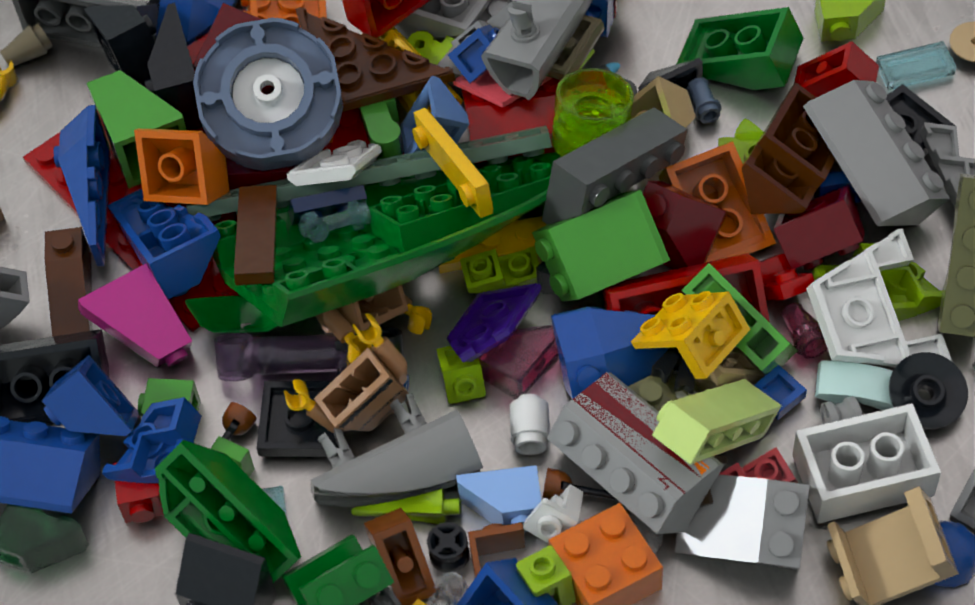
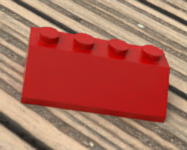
[462,69,615,164]
[602,253,770,322]

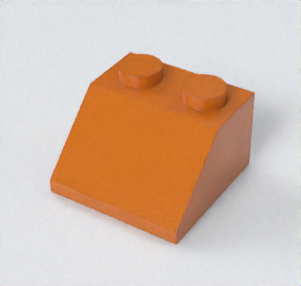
[134,128,230,205]

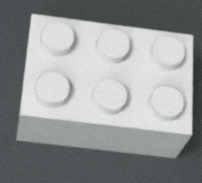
[792,403,941,524]

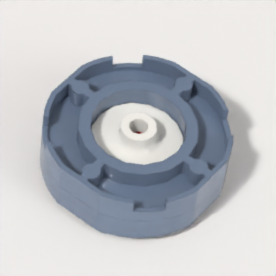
[193,18,343,171]

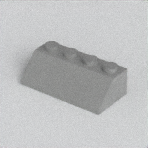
[803,80,950,226]

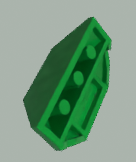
[155,440,301,583]

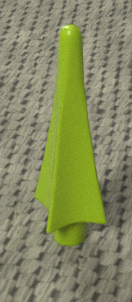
[351,488,462,524]

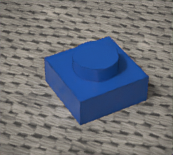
[754,365,807,420]

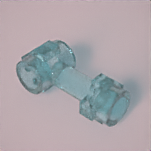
[298,200,371,243]

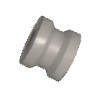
[820,396,862,424]

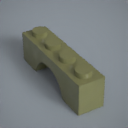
[937,173,975,337]

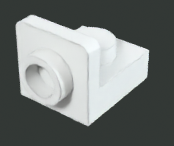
[523,484,584,543]

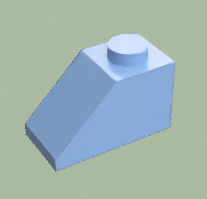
[456,465,542,533]

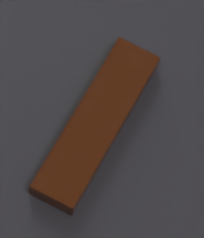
[234,185,278,285]

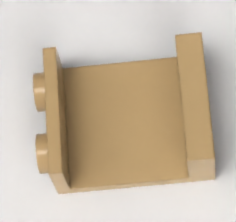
[827,486,959,605]

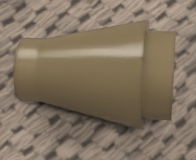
[0,23,53,66]

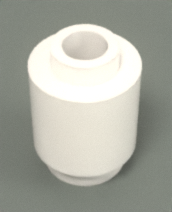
[510,393,550,455]

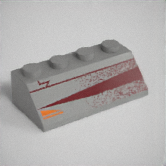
[547,372,724,534]

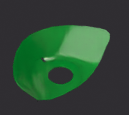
[185,296,279,333]

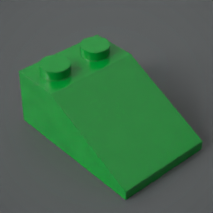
[676,7,804,90]

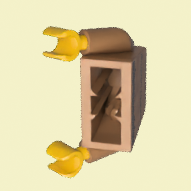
[315,285,432,363]
[283,313,409,433]

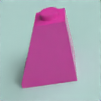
[78,264,192,367]

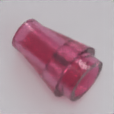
[781,303,827,359]

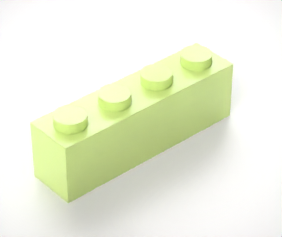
[652,379,782,465]

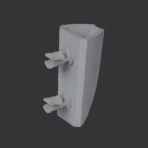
[481,0,593,100]
[310,393,483,507]

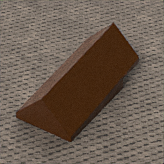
[742,82,836,214]

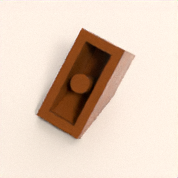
[363,508,438,605]

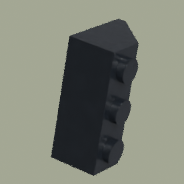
[0,329,109,423]

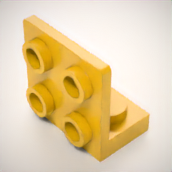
[631,291,751,379]

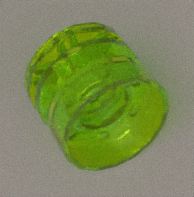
[551,68,634,157]

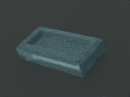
[876,41,956,90]

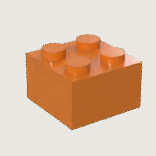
[548,503,663,605]

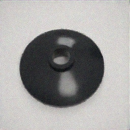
[889,352,968,429]

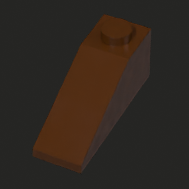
[44,227,92,337]

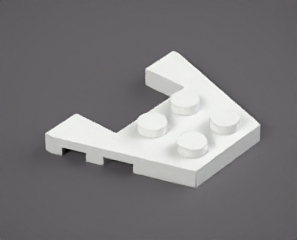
[806,228,952,367]

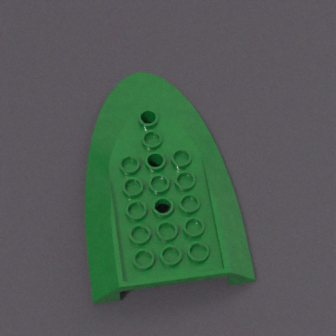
[212,151,570,327]

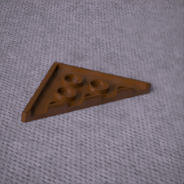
[296,7,456,112]

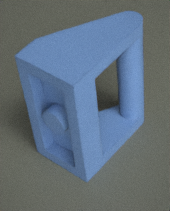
[400,76,469,154]

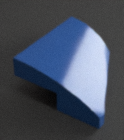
[102,397,201,483]

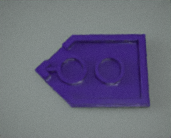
[446,283,542,362]

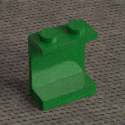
[281,534,395,605]

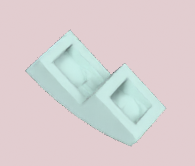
[815,360,894,410]

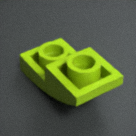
[460,246,539,293]

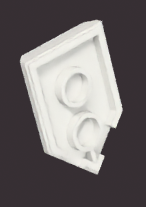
[287,140,382,186]

